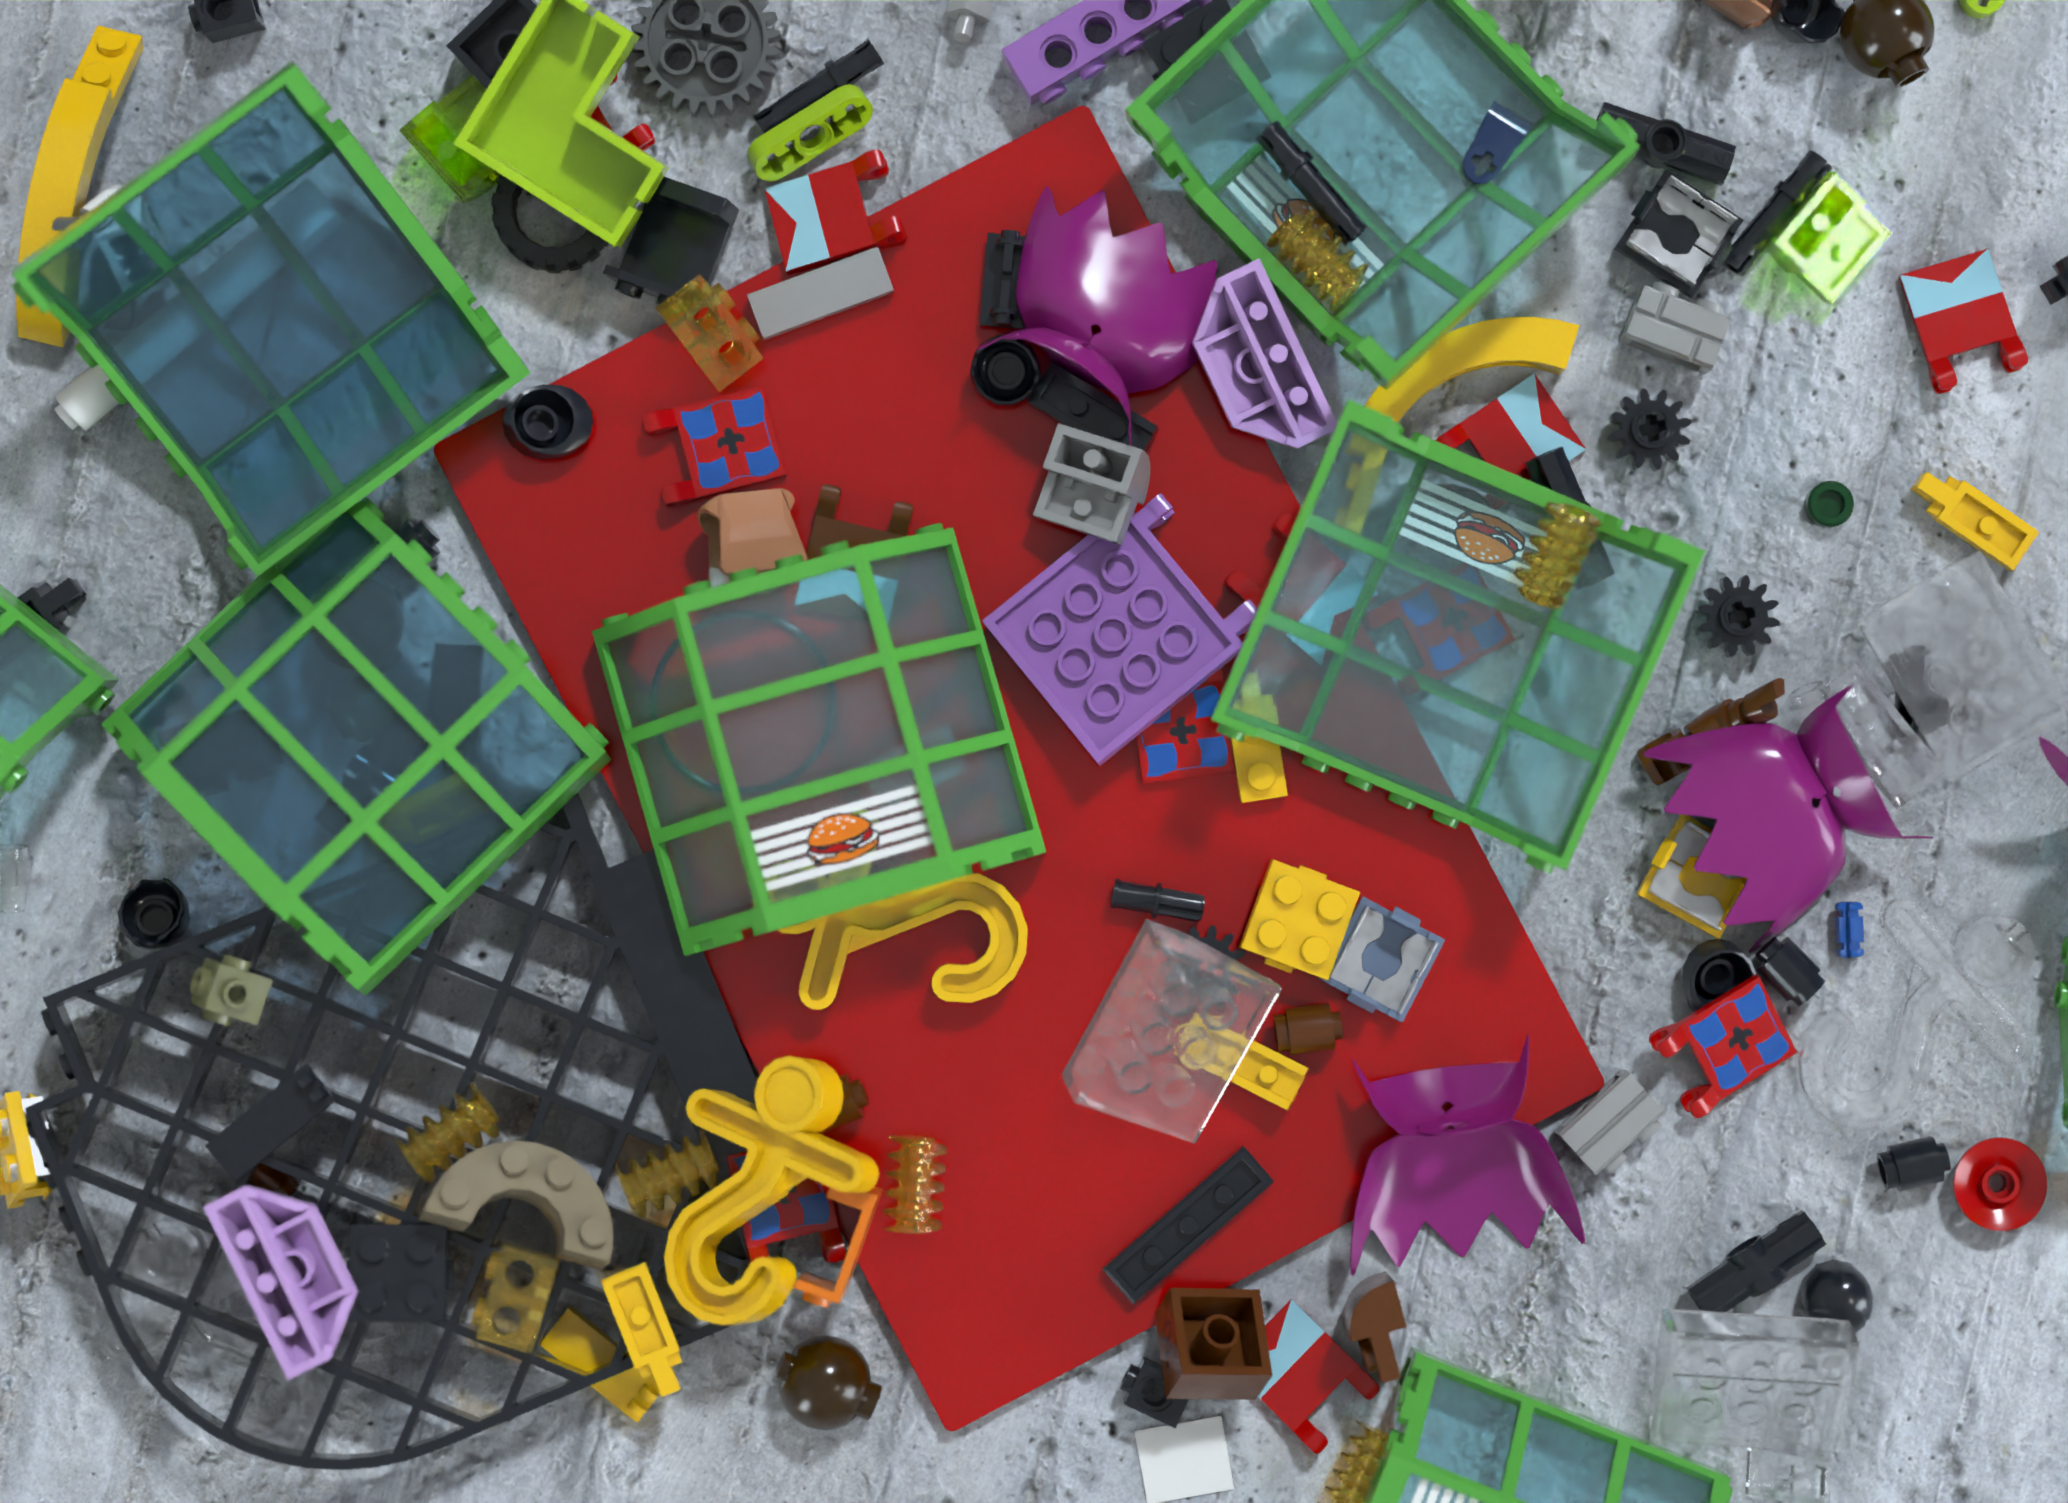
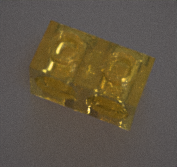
[656,274,764,392]
[471,1243,561,1353]

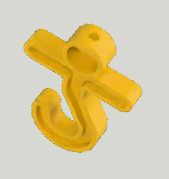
[764,809,1028,1010]
[664,1056,879,1325]

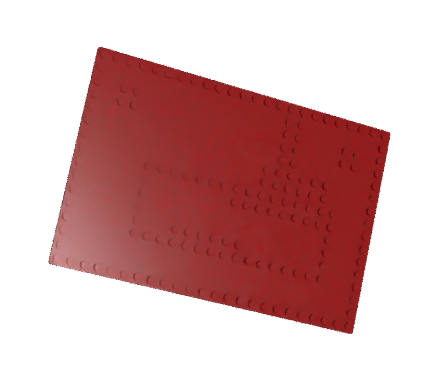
[433,105,1604,1431]

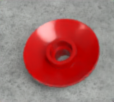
[1953,1137,2047,1231]

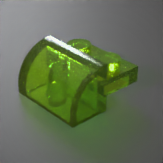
[399,74,500,203]
[1767,171,1892,304]

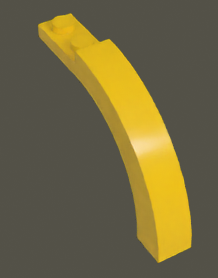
[16,25,143,347]
[1330,317,1580,550]

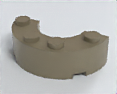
[418,1141,613,1270]

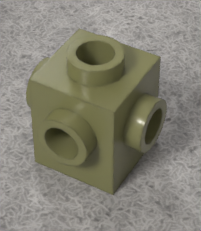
[190,954,273,1026]

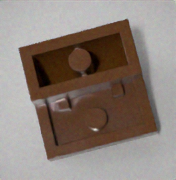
[1343,1271,1407,1383]

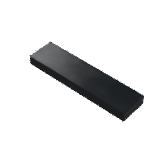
[1102,1145,1274,1304]

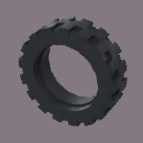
[491,174,609,273]

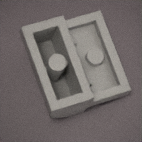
[1033,423,1150,546]

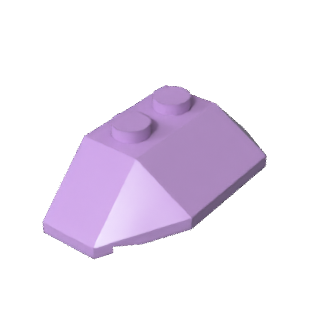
[1192,258,1337,449]
[204,1185,358,1380]

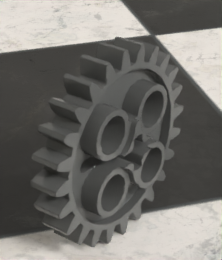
[631,0,782,118]

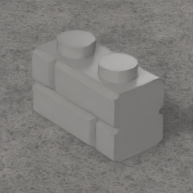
[1619,282,1731,374]
[1553,1069,1665,1175]

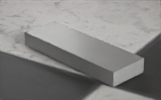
[747,247,894,340]

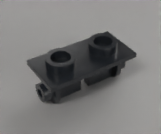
[980,230,1026,329]

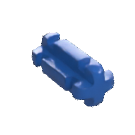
[1835,901,1864,958]

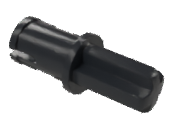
[1110,878,1205,922]

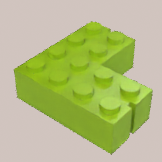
[454,0,670,247]

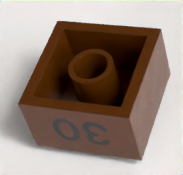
[1155,1288,1273,1400]

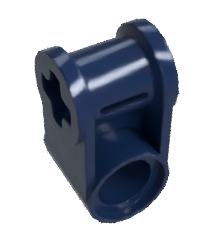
[1461,101,1534,188]

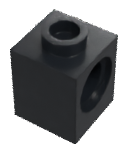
[188,0,266,43]
[1119,1356,1189,1429]

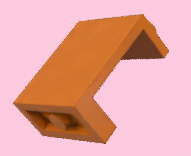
[794,1186,883,1308]

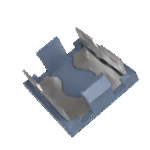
[1318,896,1445,1022]

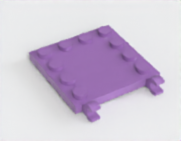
[982,493,1257,766]

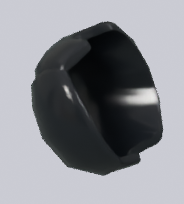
[1770,0,1845,43]
[970,334,1041,405]
[117,877,190,949]
[1801,1259,1873,1337]

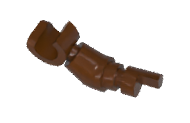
[1637,678,1785,786]

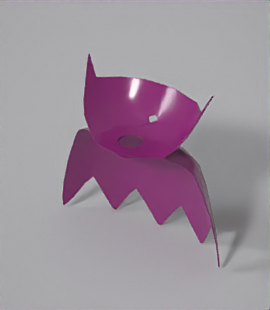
[977,186,1217,446]
[1644,684,1933,953]
[1350,1034,1586,1276]

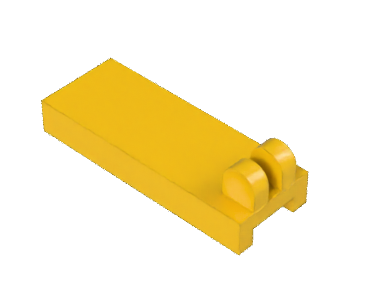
[1175,1011,1310,1110]
[540,1305,660,1423]

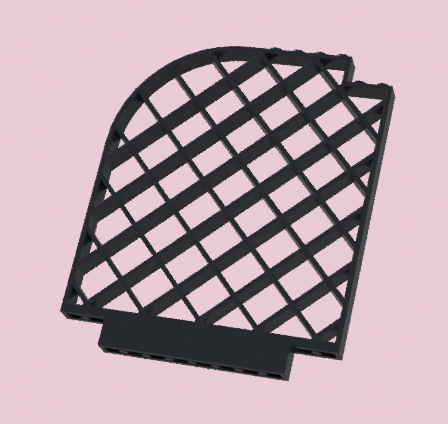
[25,793,786,1470]

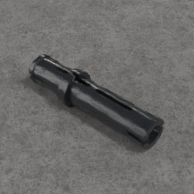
[753,39,884,133]
[1255,121,1368,247]
[1724,150,1832,277]

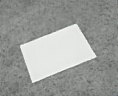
[1135,1416,1234,1503]

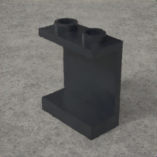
[603,177,739,314]

